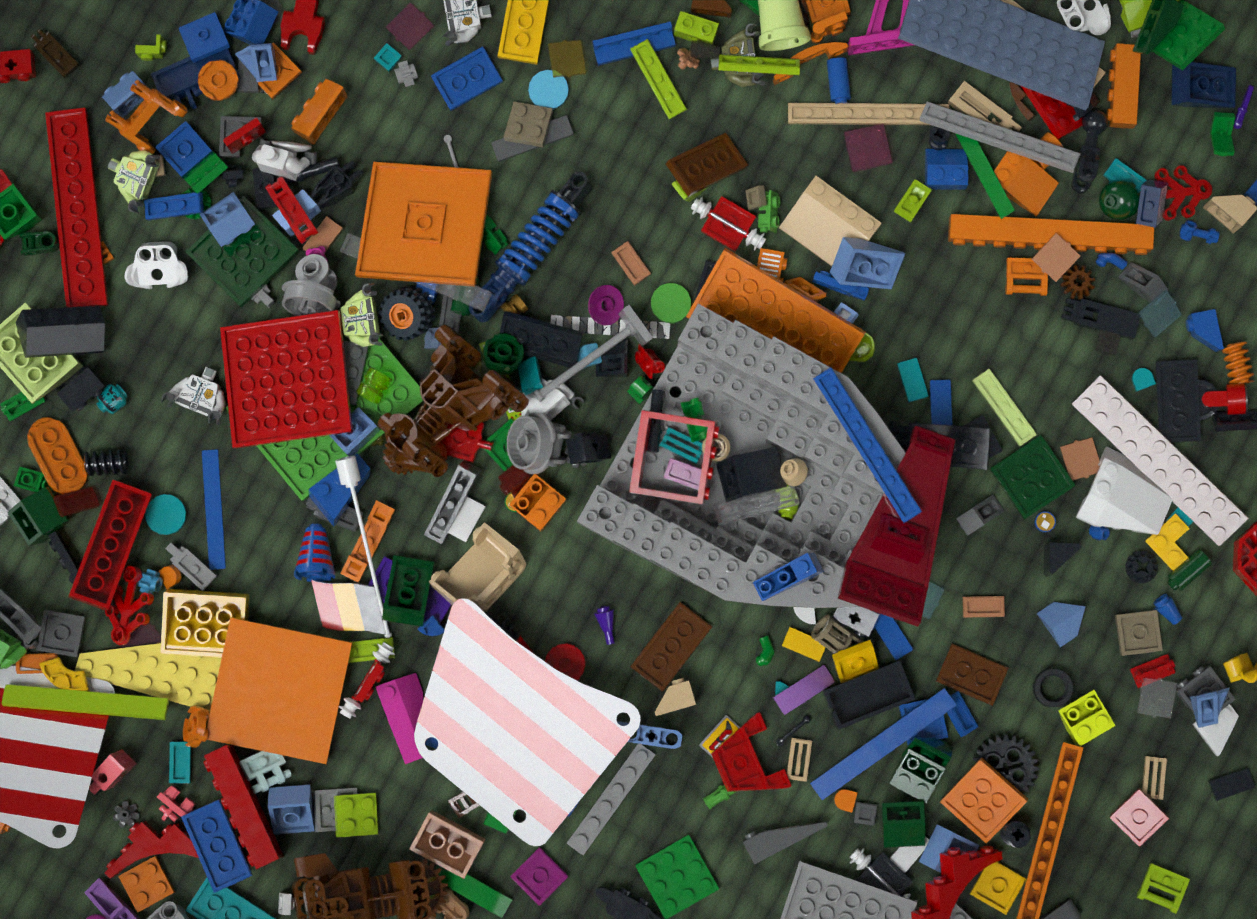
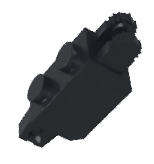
[596,886,661,919]

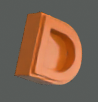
[158,565,181,589]
[834,789,857,813]

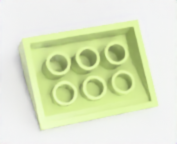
[0,303,83,404]

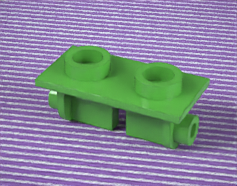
[758,190,780,234]

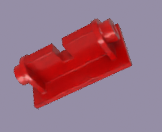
[635,344,665,379]
[1130,654,1176,688]

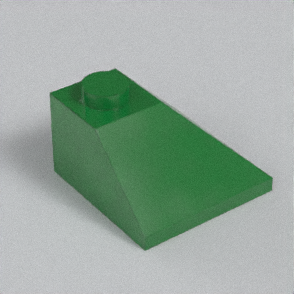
[0,184,42,240]

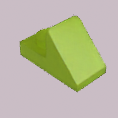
[894,179,932,222]

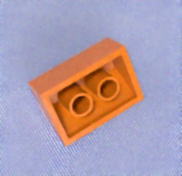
[291,79,348,145]

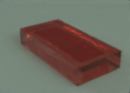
[53,487,100,517]

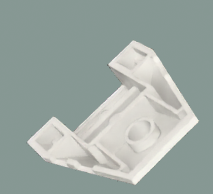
[1076,446,1172,535]

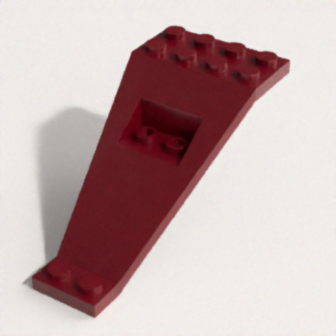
[837,426,955,627]

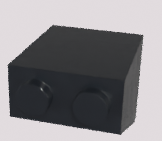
[716,447,787,504]

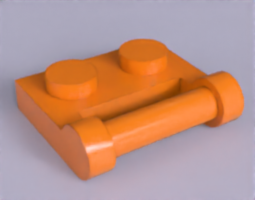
[811,11,848,44]
[1005,258,1048,296]

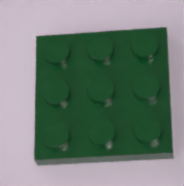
[990,435,1076,520]

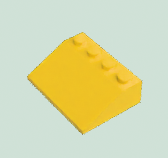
[161,589,250,657]

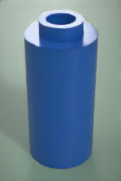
[827,58,851,104]

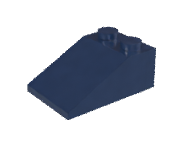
[1172,62,1236,108]

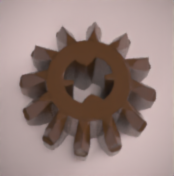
[1060,265,1096,300]

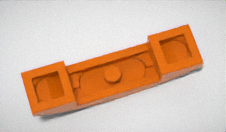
[773,42,848,85]
[340,500,395,583]

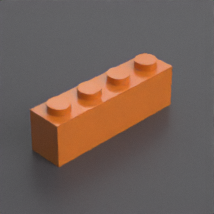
[1106,44,1141,129]

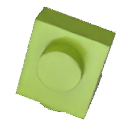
[135,34,167,61]

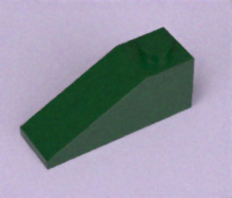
[1132,0,1184,55]

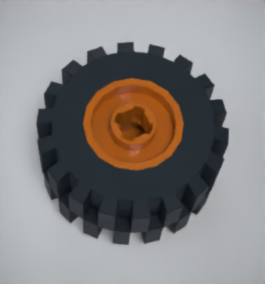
[379,286,435,341]

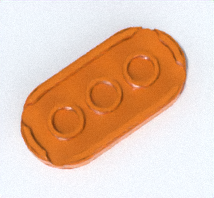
[27,417,87,494]

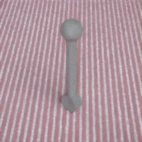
[444,135,459,168]

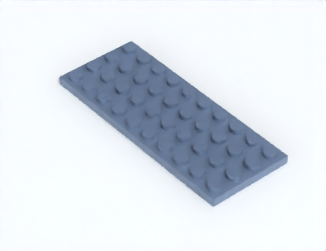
[898,0,1105,111]

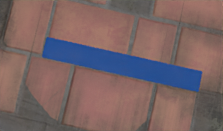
[202,450,226,570]

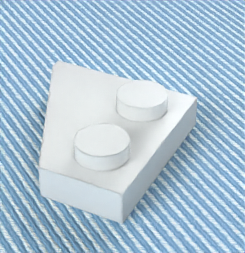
[1192,704,1239,756]

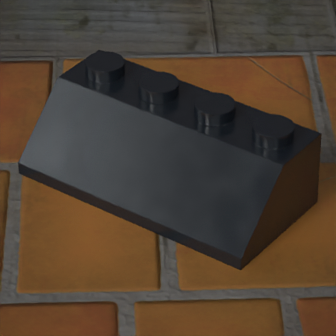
[15,306,105,358]

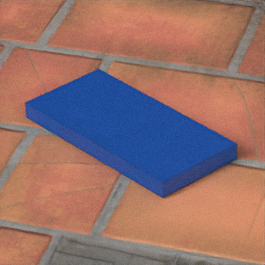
[181,799,253,893]

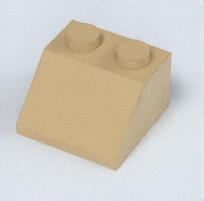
[1203,195,1257,234]
[655,678,696,716]

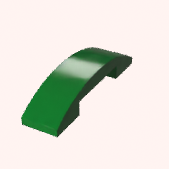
[435,865,513,918]

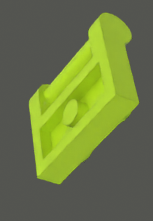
[1137,863,1190,914]

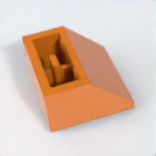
[509,474,567,532]

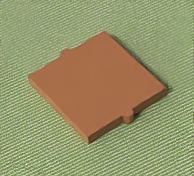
[1032,233,1080,282]
[1060,438,1100,481]

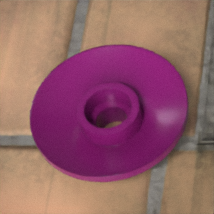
[588,285,624,326]

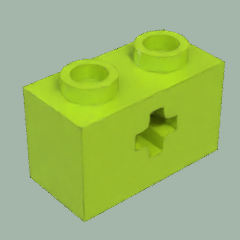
[674,11,719,48]

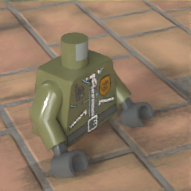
[710,24,766,87]

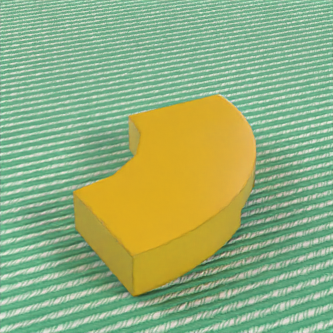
[39,657,90,691]

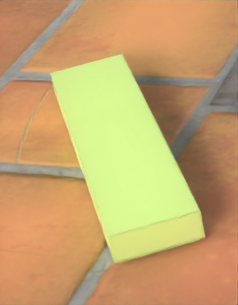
[972,369,1037,447]

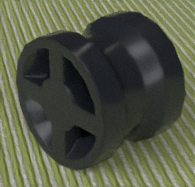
[928,126,950,150]

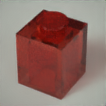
[498,465,530,499]

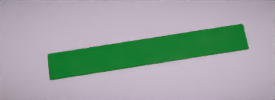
[955,133,1014,219]

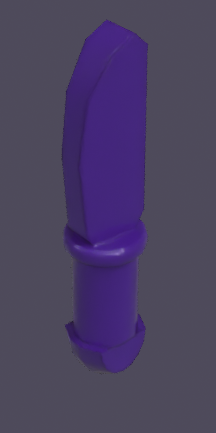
[1233,85,1254,129]

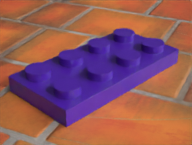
[368,556,451,624]

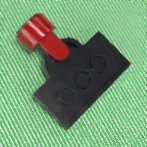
[1156,360,1248,443]

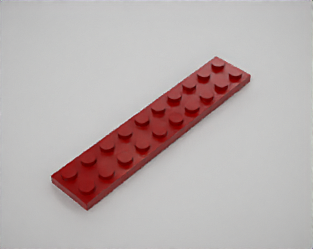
[45,108,108,307]

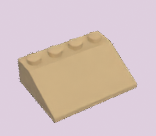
[779,176,881,266]

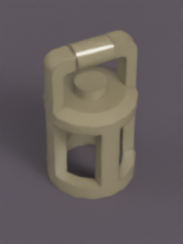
[811,615,864,654]

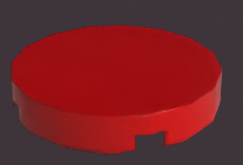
[545,643,586,681]

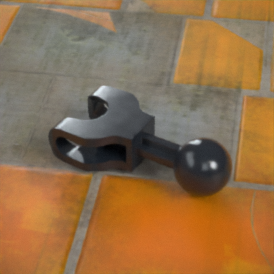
[1071,109,1108,193]

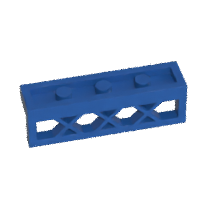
[593,22,676,66]

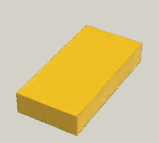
[782,627,825,662]

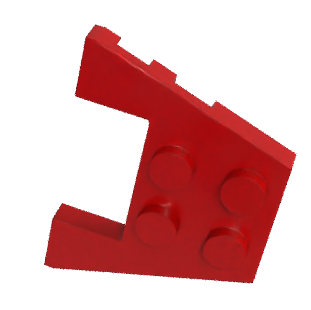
[711,712,791,792]

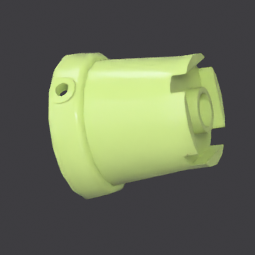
[758,0,811,51]

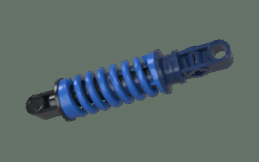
[469,172,592,322]

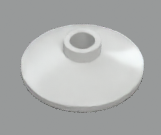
[271,141,312,156]

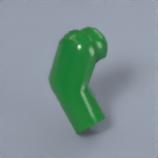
[756,636,774,666]

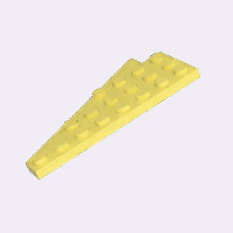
[75,643,222,712]

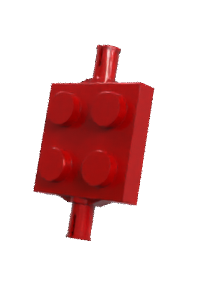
[441,422,494,463]

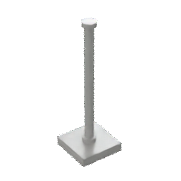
[533,305,653,402]

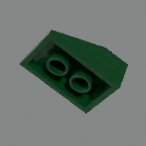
[382,555,434,627]

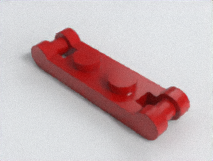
[265,176,319,244]

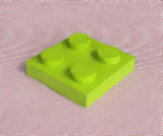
[334,793,378,837]

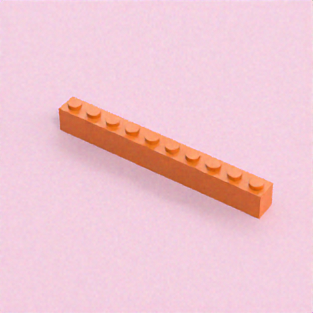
[948,214,1154,255]
[1016,742,1083,919]

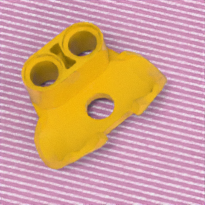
[1223,653,1257,683]

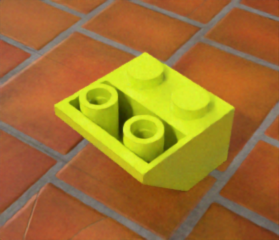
[1058,690,1115,747]

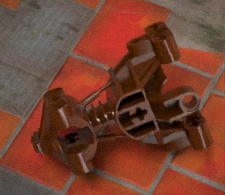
[378,325,529,477]
[292,853,448,919]

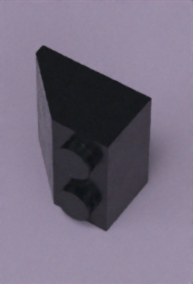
[56,363,104,412]

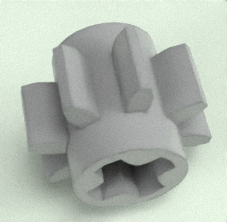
[394,60,418,87]

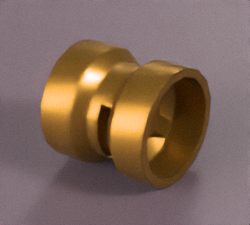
[500,294,528,314]

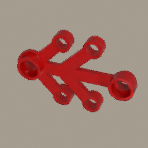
[1139,165,1212,221]
[105,566,154,645]

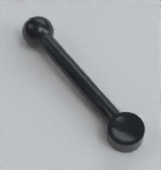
[776,715,811,746]

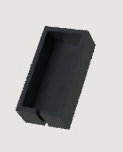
[822,661,915,730]

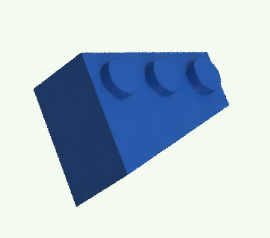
[309,453,370,527]

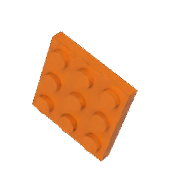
[940,757,1028,844]

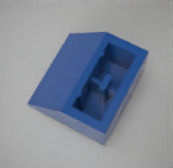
[223,0,278,45]

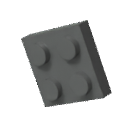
[37,610,86,657]

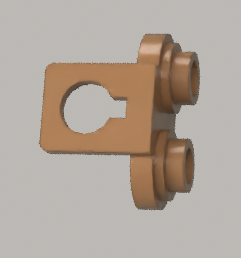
[429,887,469,919]

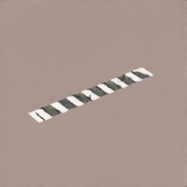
[551,315,670,339]

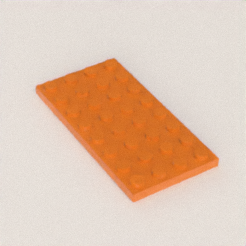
[686,248,866,373]

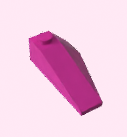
[376,673,423,764]

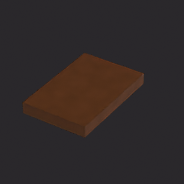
[935,644,1009,706]

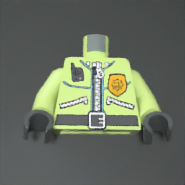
[108,150,160,214]
[341,283,383,347]

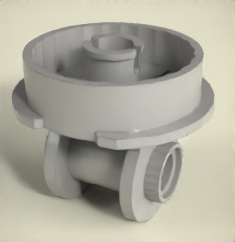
[282,254,341,316]
[507,412,572,474]

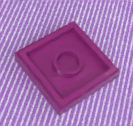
[510,847,569,906]

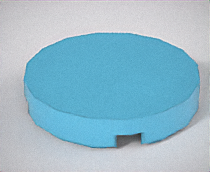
[528,70,569,110]

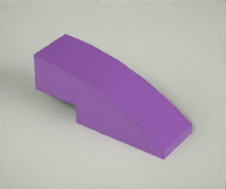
[773,665,835,715]
[84,878,140,919]

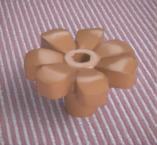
[677,48,700,70]

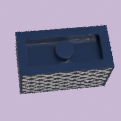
[1136,179,1168,228]

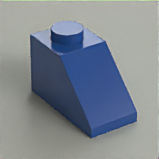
[1186,309,1224,352]

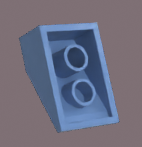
[830,237,905,289]

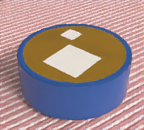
[1034,512,1056,532]

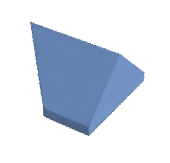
[235,43,277,82]
[1037,602,1086,647]
[1190,687,1230,728]

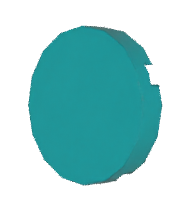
[145,494,187,535]

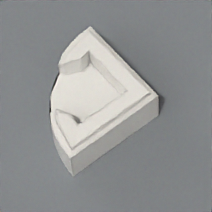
[793,607,816,624]

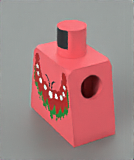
[89,749,137,795]

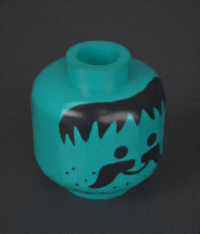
[96,384,127,414]

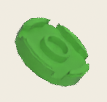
[651,283,691,324]

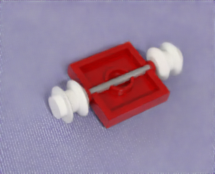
[691,196,766,252]
[339,642,395,719]

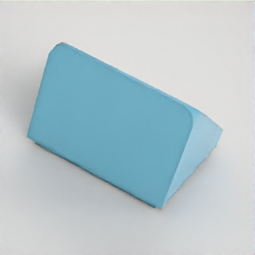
[577,343,602,369]

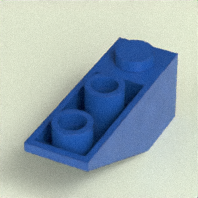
[753,552,824,601]

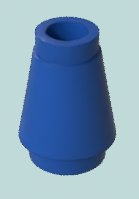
[1153,594,1183,625]

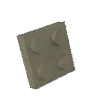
[504,102,553,147]
[1115,610,1163,656]

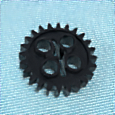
[972,734,1039,793]

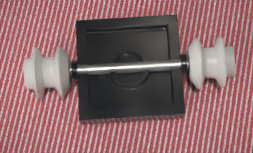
[850,848,917,909]

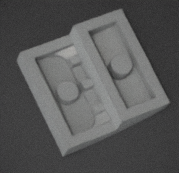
[313,788,357,832]

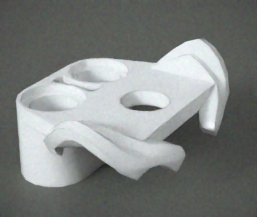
[1057,0,1111,35]
[125,241,188,289]

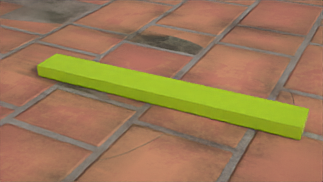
[2,684,169,720]

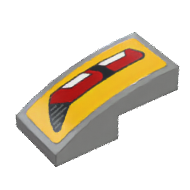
[699,715,740,758]

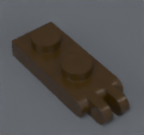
[30,29,79,78]

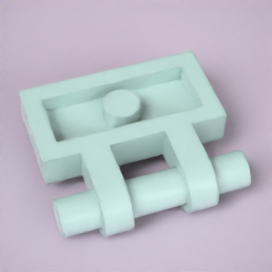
[239,751,292,794]

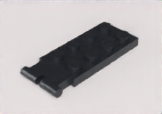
[889,421,991,470]

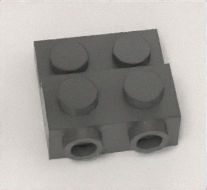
[1175,666,1236,714]

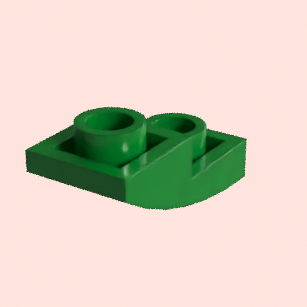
[13,466,56,496]

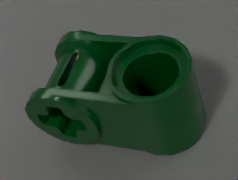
[19,231,60,256]

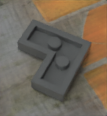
[219,116,262,158]

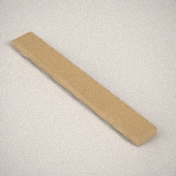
[788,103,949,125]

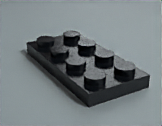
[499,311,583,368]

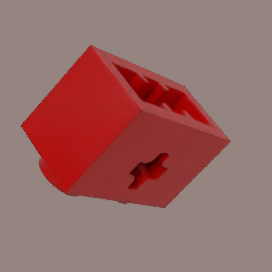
[0,49,36,83]

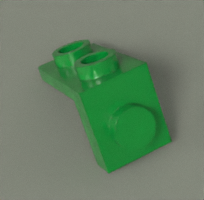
[1210,112,1235,156]

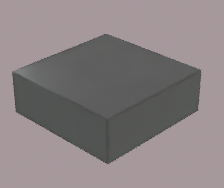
[853,802,877,826]

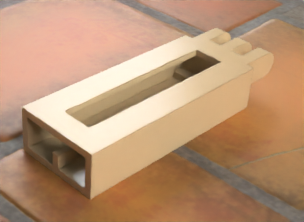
[948,81,1022,132]

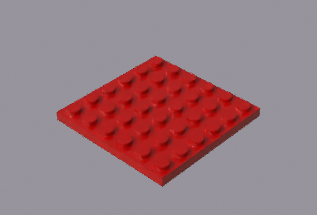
[220,310,353,449]

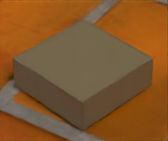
[745,186,767,210]

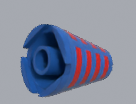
[294,524,335,582]

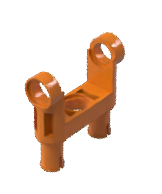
[105,80,188,154]

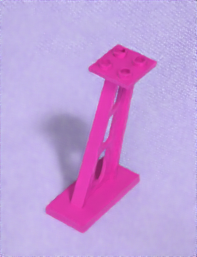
[847,0,915,56]

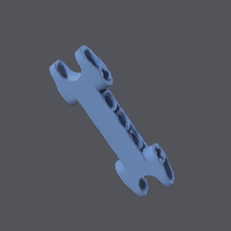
[617,721,682,749]

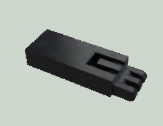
[1061,299,1141,340]

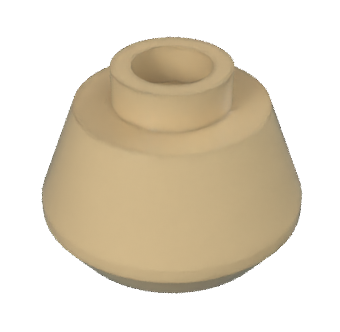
[702,434,730,462]
[780,458,808,486]

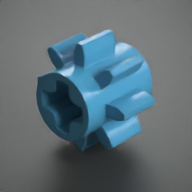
[137,569,163,594]

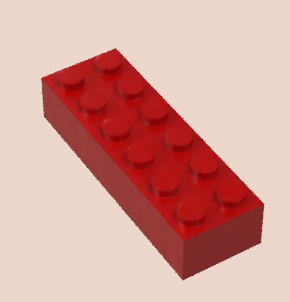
[68,480,152,611]
[203,745,284,869]

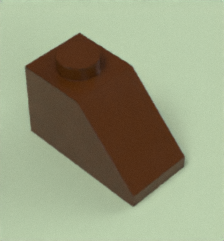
[691,0,732,18]

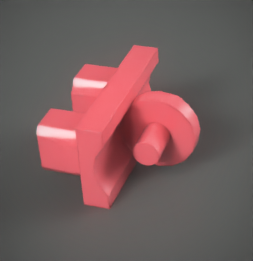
[157,785,196,822]

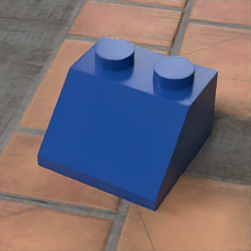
[925,149,968,190]

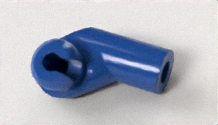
[1096,253,1127,270]

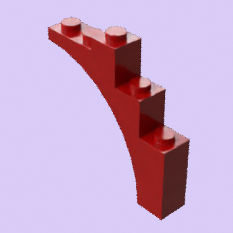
[105,821,199,879]
[911,846,1003,919]

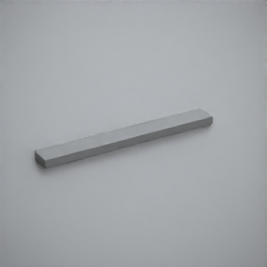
[920,101,1080,173]

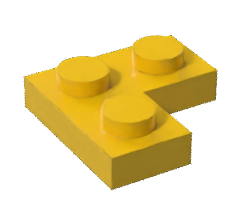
[1145,513,1190,571]

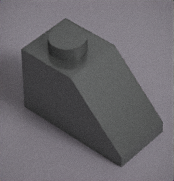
[1119,262,1168,305]
[956,495,1004,536]

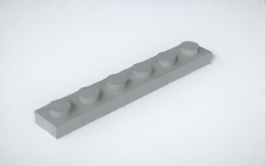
[567,744,655,855]

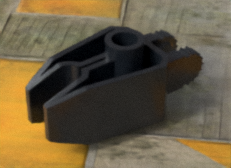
[311,160,364,208]

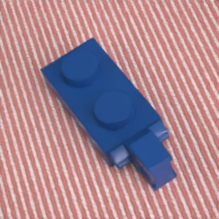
[812,271,869,301]

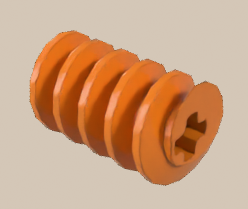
[1222,341,1254,384]

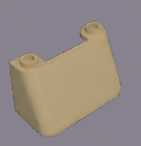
[429,522,526,612]

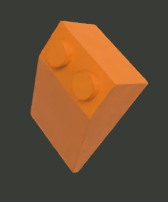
[994,151,1059,217]

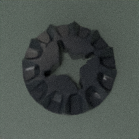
[1125,551,1158,583]

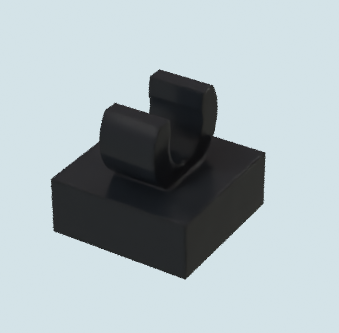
[220,164,243,188]

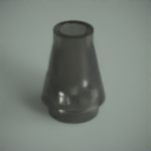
[690,39,720,59]

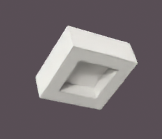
[278,892,294,915]

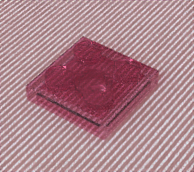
[844,124,892,173]

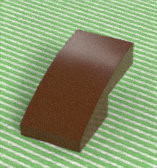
[1009,82,1036,122]

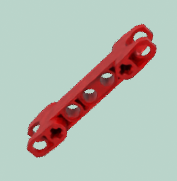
[281,0,325,55]

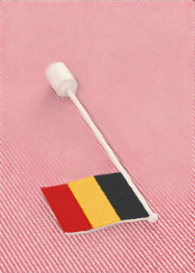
[311,456,392,638]

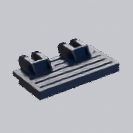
[151,49,240,109]

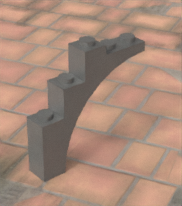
[0,586,42,644]

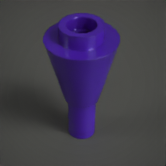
[594,606,615,645]

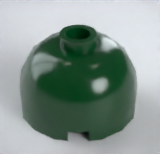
[1099,179,1140,220]
[483,334,524,375]

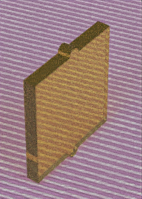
[548,40,586,78]

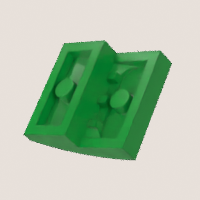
[183,152,228,194]

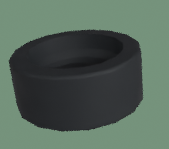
[1033,668,1073,707]

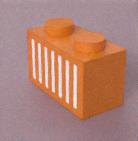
[757,248,787,282]

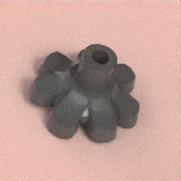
[113,801,140,828]

